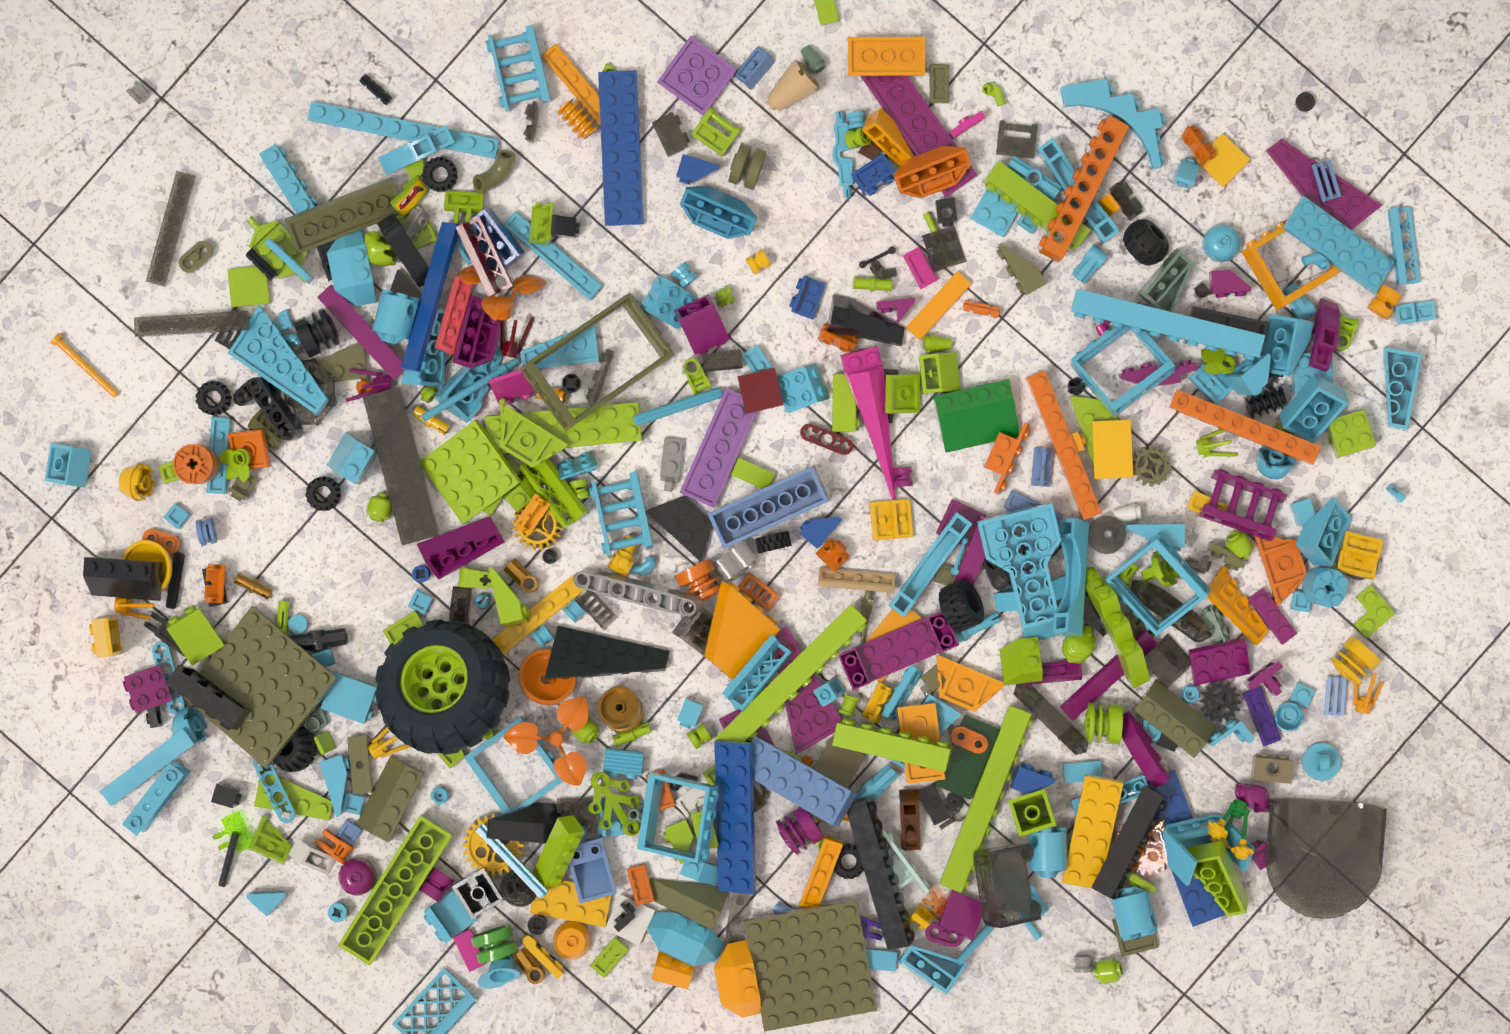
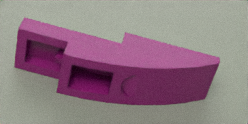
[1308,298,1340,372]
[1118,360,1198,386]

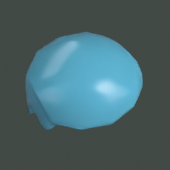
[1275,702,1304,732]

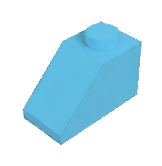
[1171,158,1199,189]
[680,860,718,886]

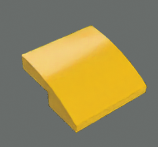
[869,499,913,541]
[1336,531,1383,580]

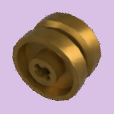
[598,686,645,734]

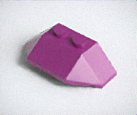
[453,295,501,368]

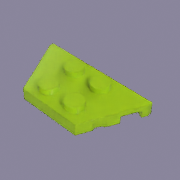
[1069,396,1118,467]
[500,405,568,468]

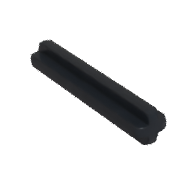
[165,552,185,609]

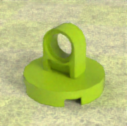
[1141,551,1179,587]

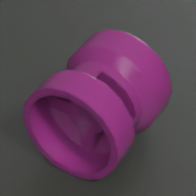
[893,467,913,487]

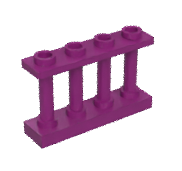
[1198,469,1287,542]

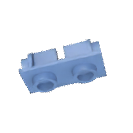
[1031,447,1053,487]

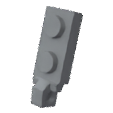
[660,438,683,492]

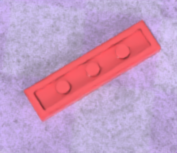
[434,276,473,355]

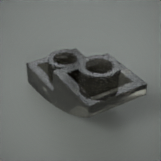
[523,101,539,144]

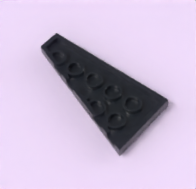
[544,626,670,681]

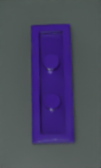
[1242,686,1282,747]

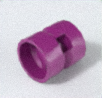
[419,867,454,903]

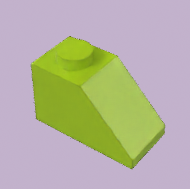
[502,469,542,512]

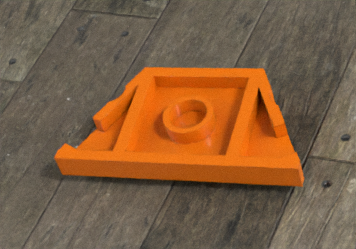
[1254,536,1307,605]

